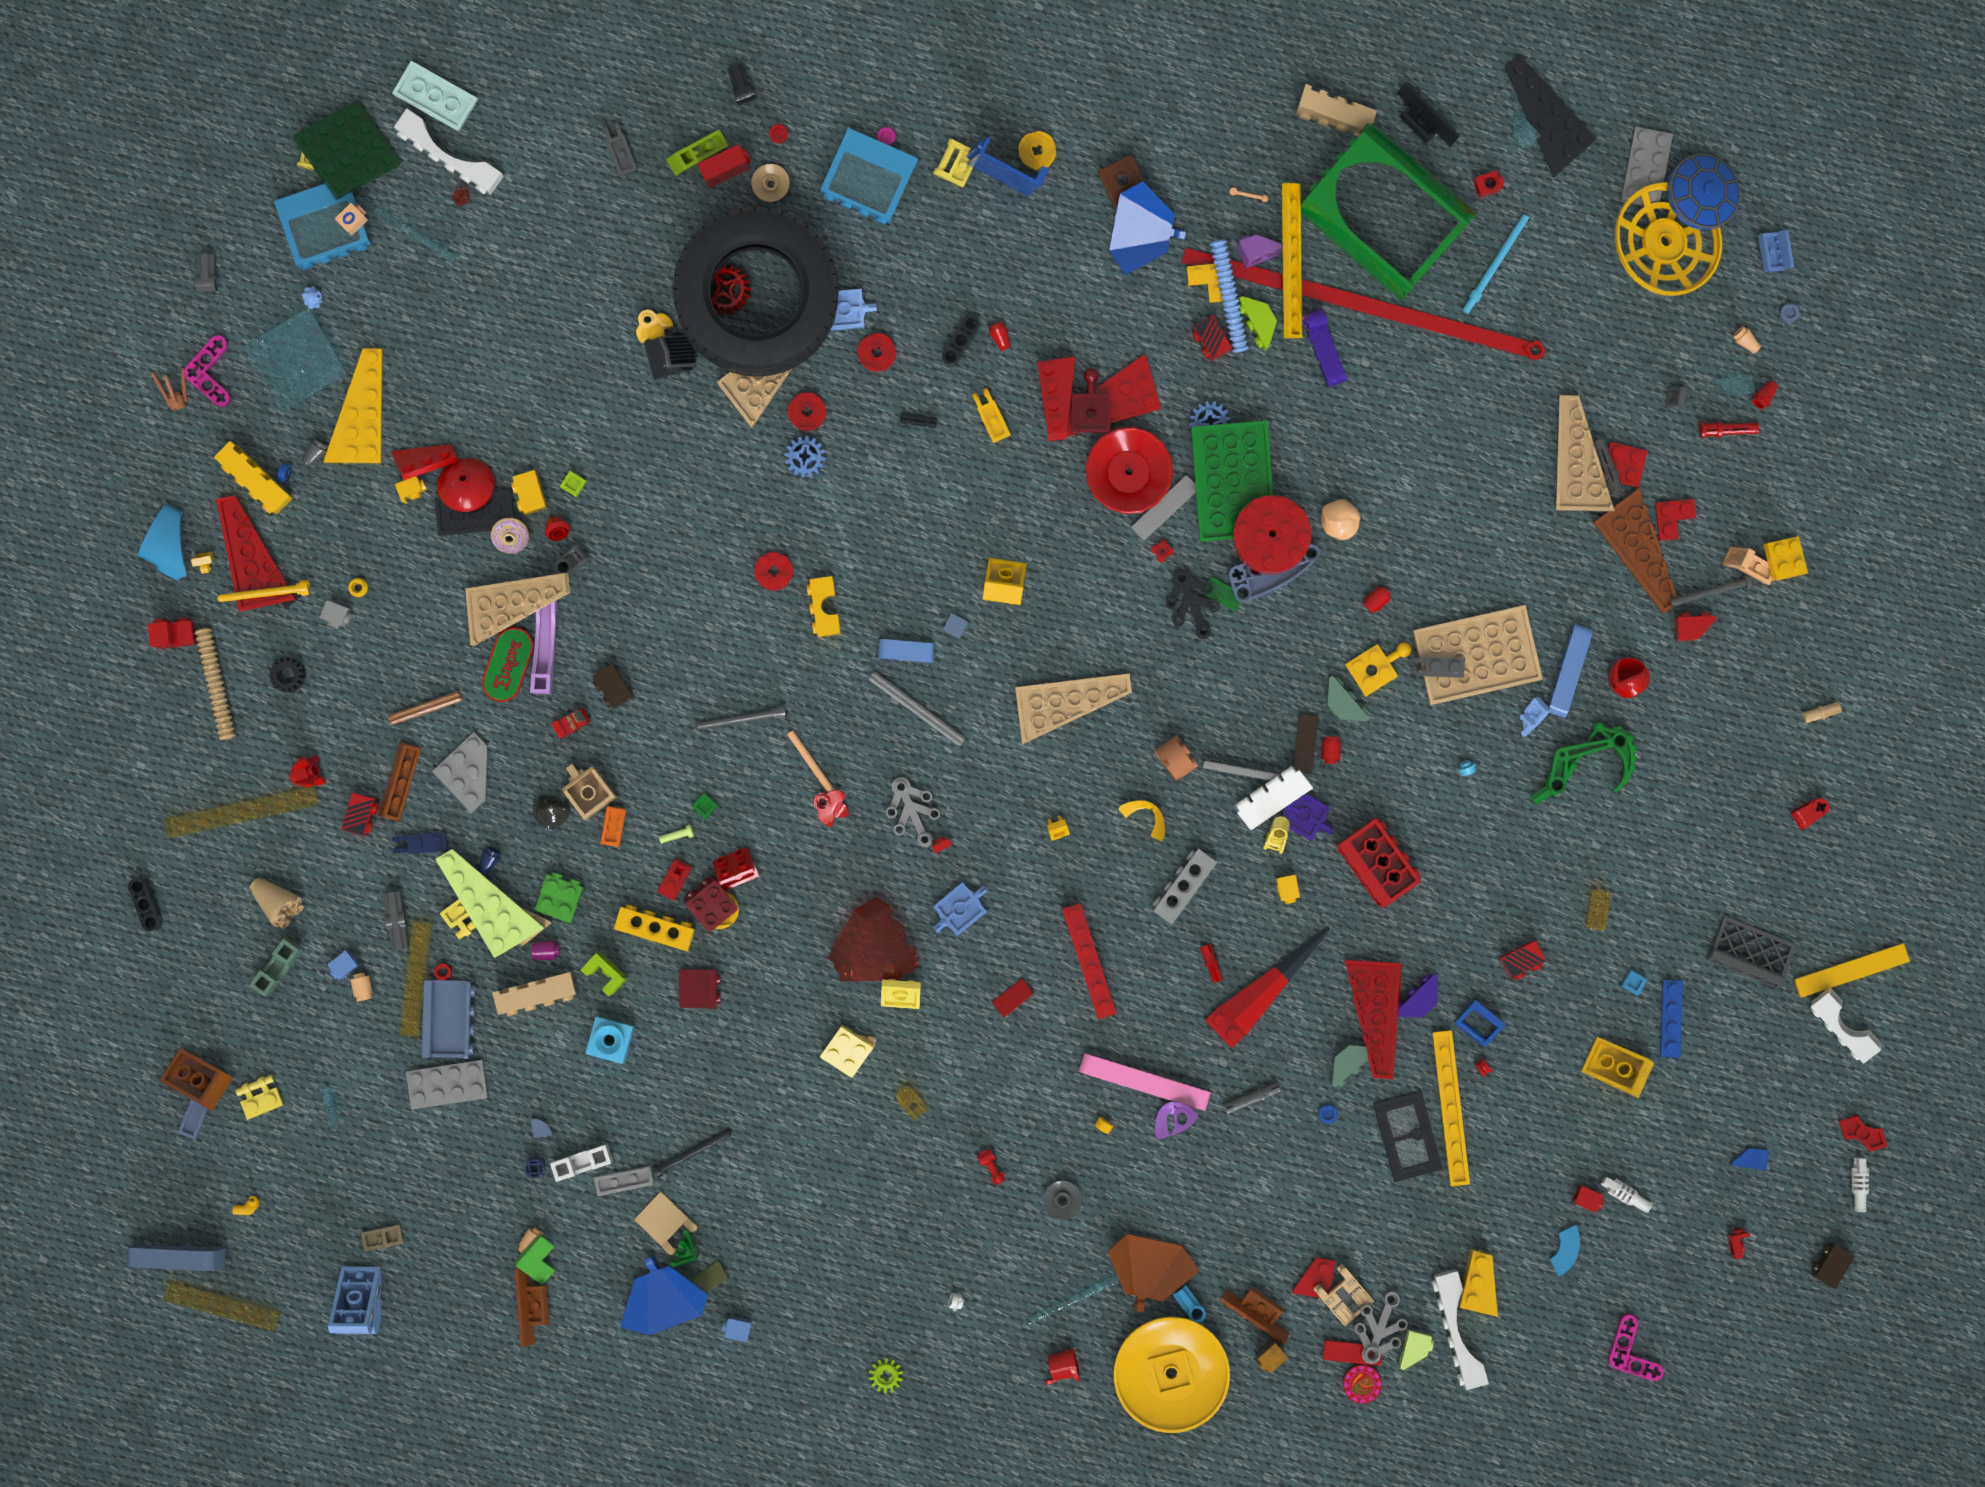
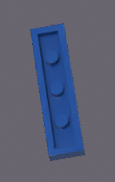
[1660,980,1683,1058]

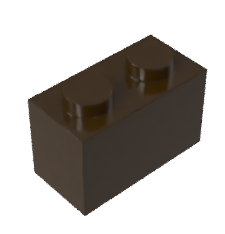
[593,664,634,709]
[1811,1242,1855,1290]

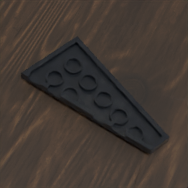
[1505,55,1596,178]

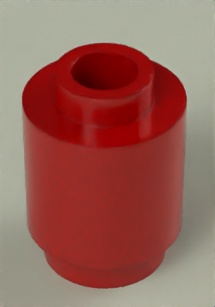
[1363,586,1391,614]
[1321,737,1341,764]

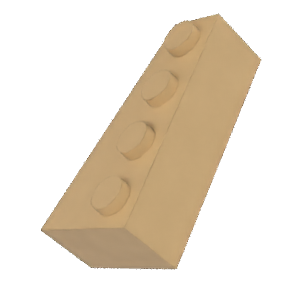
[1296,84,1377,137]
[492,972,578,1016]

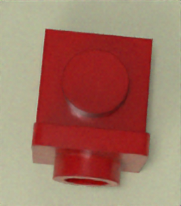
[1727,1228,1750,1259]

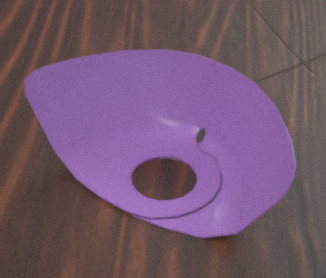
[1155,1102,1198,1140]

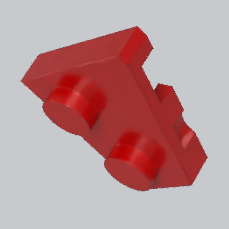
[1292,1257,1335,1298]

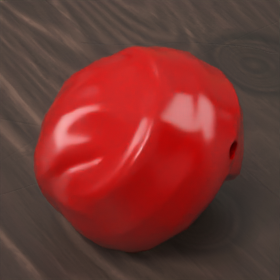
[1608,658,1650,698]

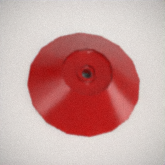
[1085,427,1173,514]

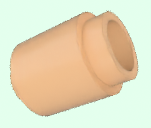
[350,973,373,1002]
[518,1227,544,1253]

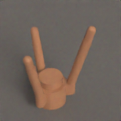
[151,368,188,411]

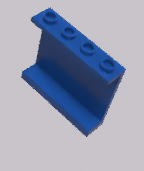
[966,137,1049,196]

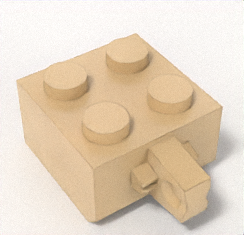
[562,764,617,820]

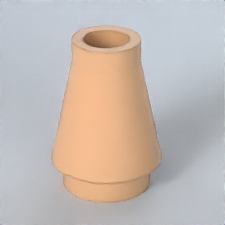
[1733,326,1761,354]

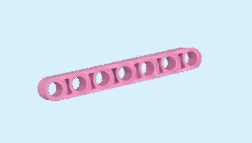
[1078,1053,1211,1111]

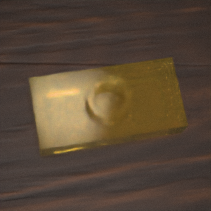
[1585,890,1611,931]

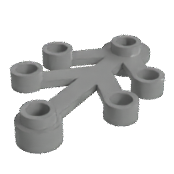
[886,777,940,847]
[1353,1291,1408,1364]

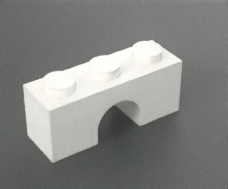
[550,1143,614,1182]

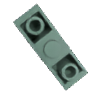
[1326,675,1370,722]
[1331,1044,1369,1088]

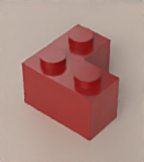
[147,618,197,649]

